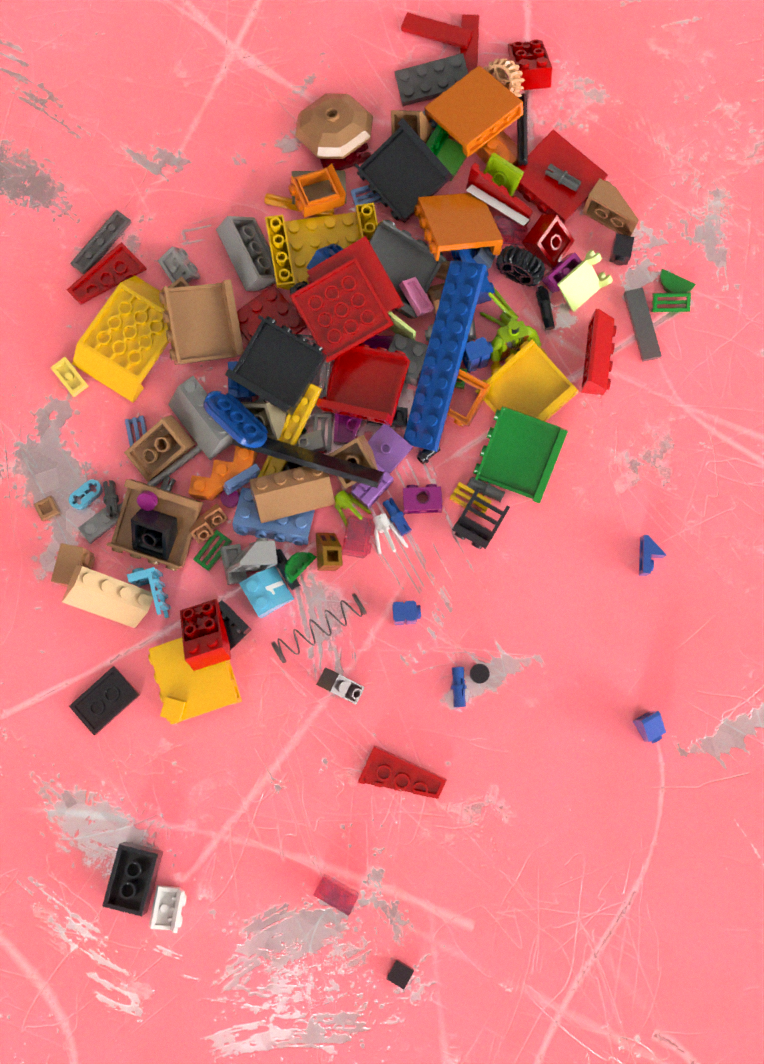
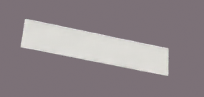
[466,185,529,226]

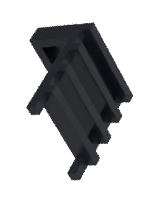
[452,488,510,550]

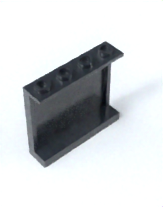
[355,118,453,223]
[225,315,327,415]

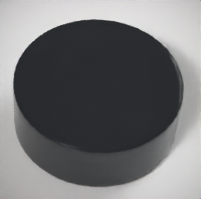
[470,664,490,684]

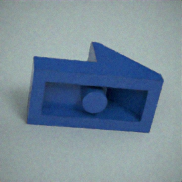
[639,535,667,576]

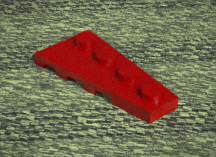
[66,242,147,305]

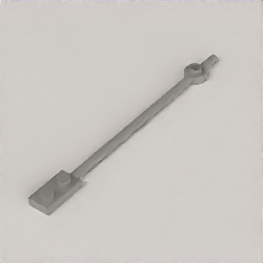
[78,397,267,544]

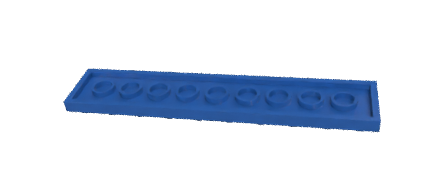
[403,260,487,452]

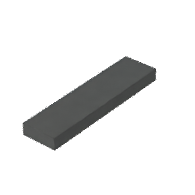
[70,210,132,275]
[624,287,662,362]

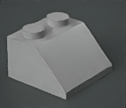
[227,538,277,573]

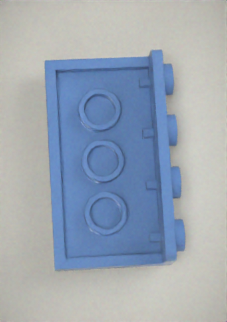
[232,487,315,546]

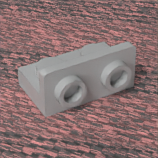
[158,246,201,283]

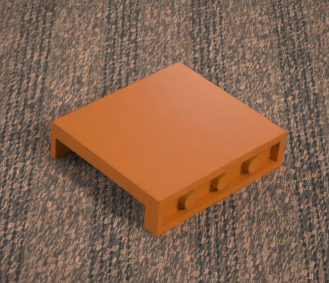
[424,65,523,157]
[414,193,503,261]

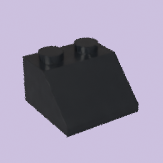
[131,509,178,561]

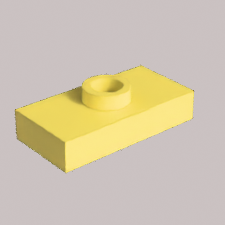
[50,357,89,397]

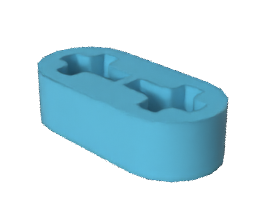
[69,479,103,510]

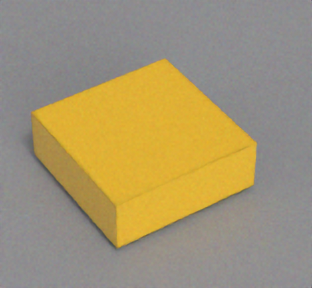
[160,697,186,722]

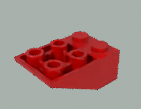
[508,39,552,91]
[180,599,231,671]

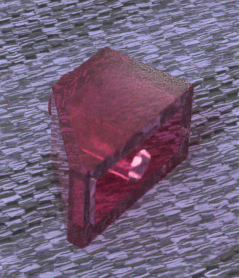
[494,216,529,246]

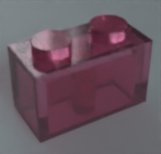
[342,515,375,559]
[313,873,359,916]

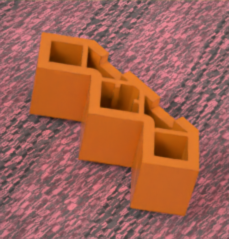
[188,446,258,501]

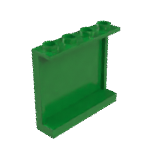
[473,406,568,503]

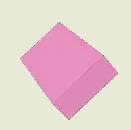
[399,277,434,317]

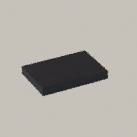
[69,666,140,735]

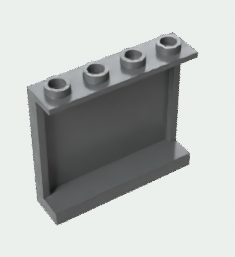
[369,220,447,319]

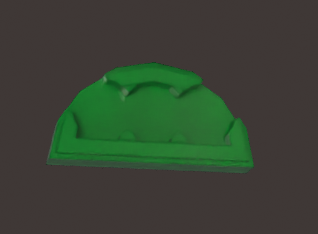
[659,269,696,293]
[284,552,316,584]

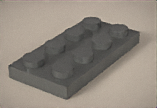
[394,53,468,106]

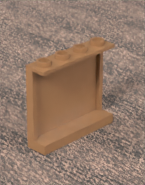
[159,279,244,365]
[106,479,204,571]

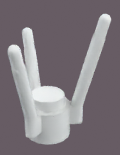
[372,514,408,554]

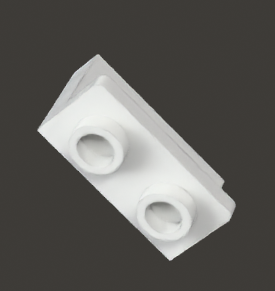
[149,885,187,933]

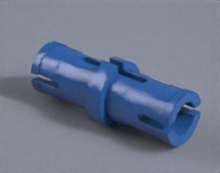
[382,498,412,536]
[451,667,467,707]

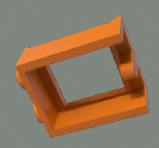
[288,164,346,217]
[446,369,491,427]

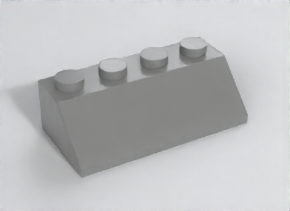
[216,216,276,291]
[168,376,233,460]

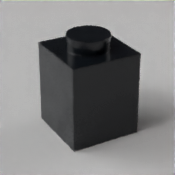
[609,234,635,265]

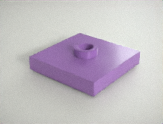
[368,424,413,474]

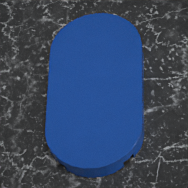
[204,391,268,448]

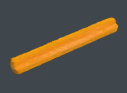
[264,193,335,217]

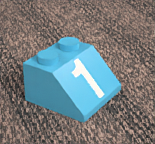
[239,566,294,619]

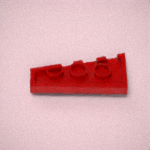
[466,162,533,226]
[358,745,447,799]

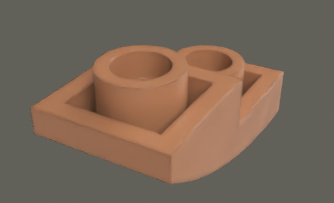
[189,503,228,544]

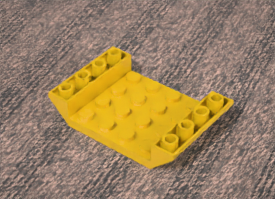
[265,203,378,291]
[72,276,169,403]

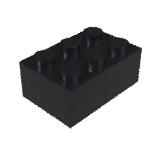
[102,841,163,917]

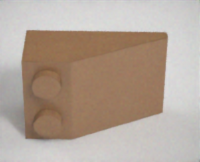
[582,179,639,236]
[124,415,196,482]

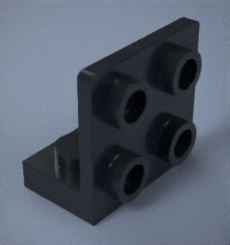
[218,600,252,651]

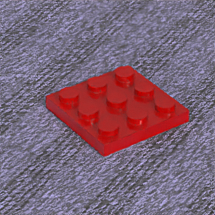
[237,284,307,342]

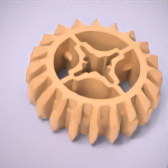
[484,58,525,97]

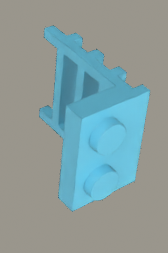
[127,567,171,618]

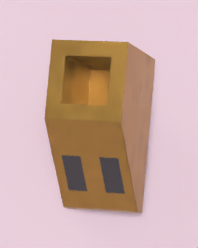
[316,533,343,571]

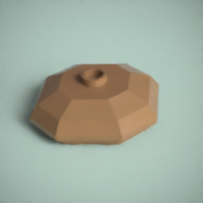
[295,93,373,159]

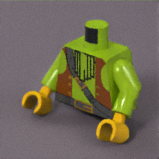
[490,320,548,371]

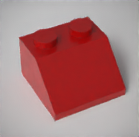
[522,214,575,268]

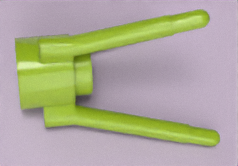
[480,287,519,327]
[334,490,371,539]

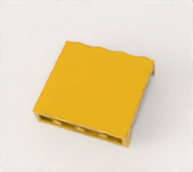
[475,339,579,421]
[148,637,242,725]

